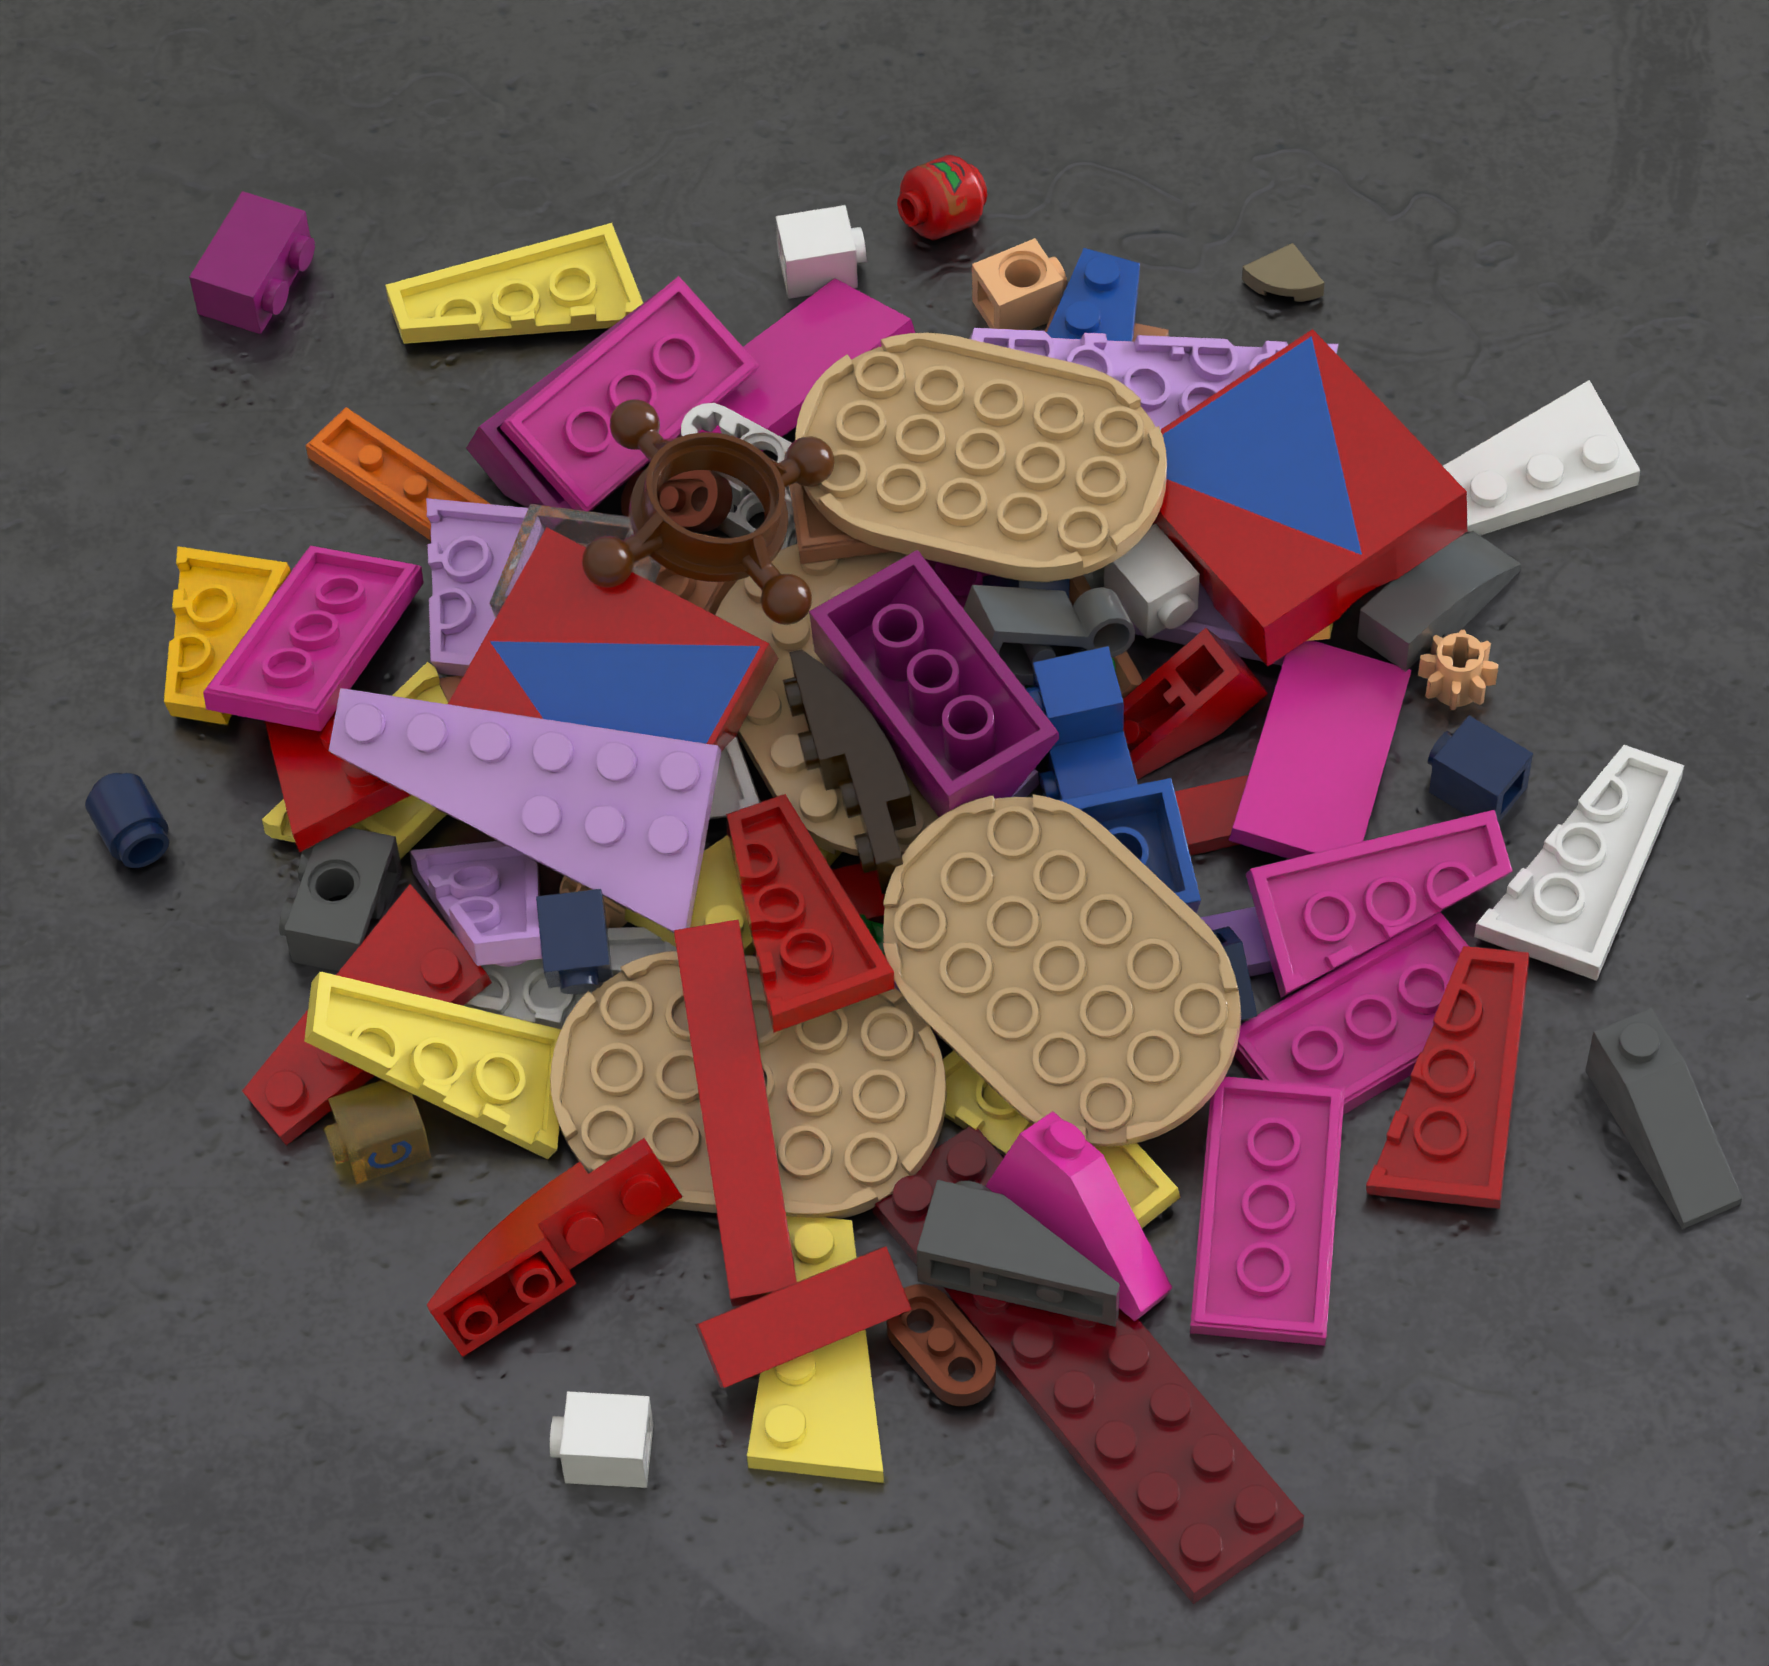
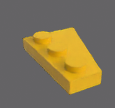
[164,546,291,725]

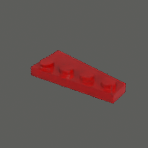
[265,711,411,852]

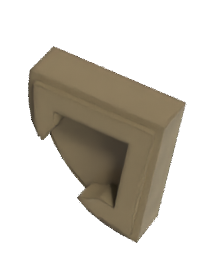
[1242,243,1325,302]

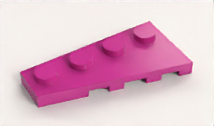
[1246,810,1513,998]

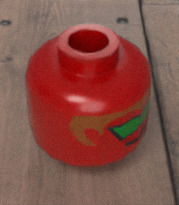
[897,155,987,240]

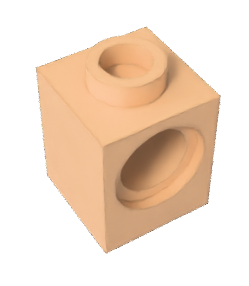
[972,238,1068,330]

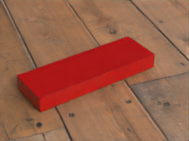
[695,1246,912,1388]

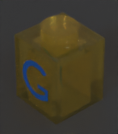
[323,1080,431,1184]

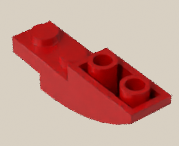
[427,1138,682,1357]

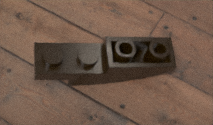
[783,649,916,894]

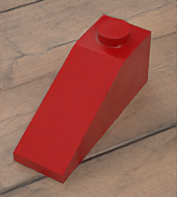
[1123,628,1268,780]

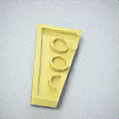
[385,223,643,344]
[304,972,561,1159]
[747,1216,884,1483]

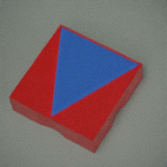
[1152,329,1468,667]
[448,527,779,752]

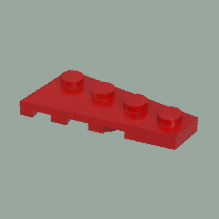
[726,794,894,1033]
[242,884,492,1146]
[1366,946,1529,1209]

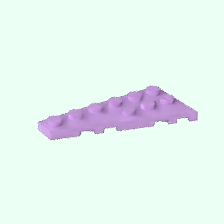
[969,328,1338,430]
[329,688,722,933]

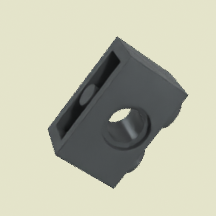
[279,827,402,972]

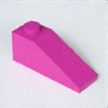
[986,1111,1172,1322]

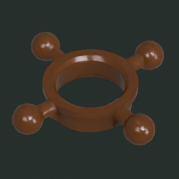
[582,399,835,625]

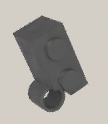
[964,585,1136,685]

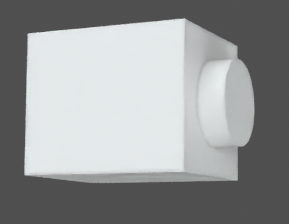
[776,205,867,299]
[1104,524,1200,639]
[550,1391,654,1488]

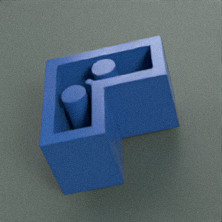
[1026,646,1138,800]

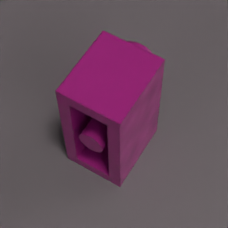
[189,191,315,334]

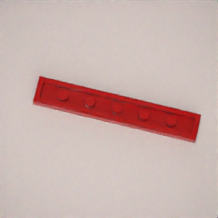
[674,919,797,1307]

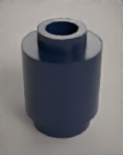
[85,773,169,868]

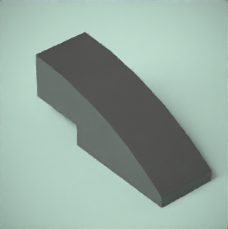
[1357,531,1522,672]

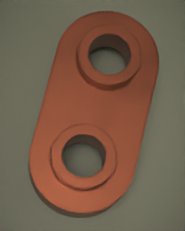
[621,470,733,532]
[886,1284,996,1406]

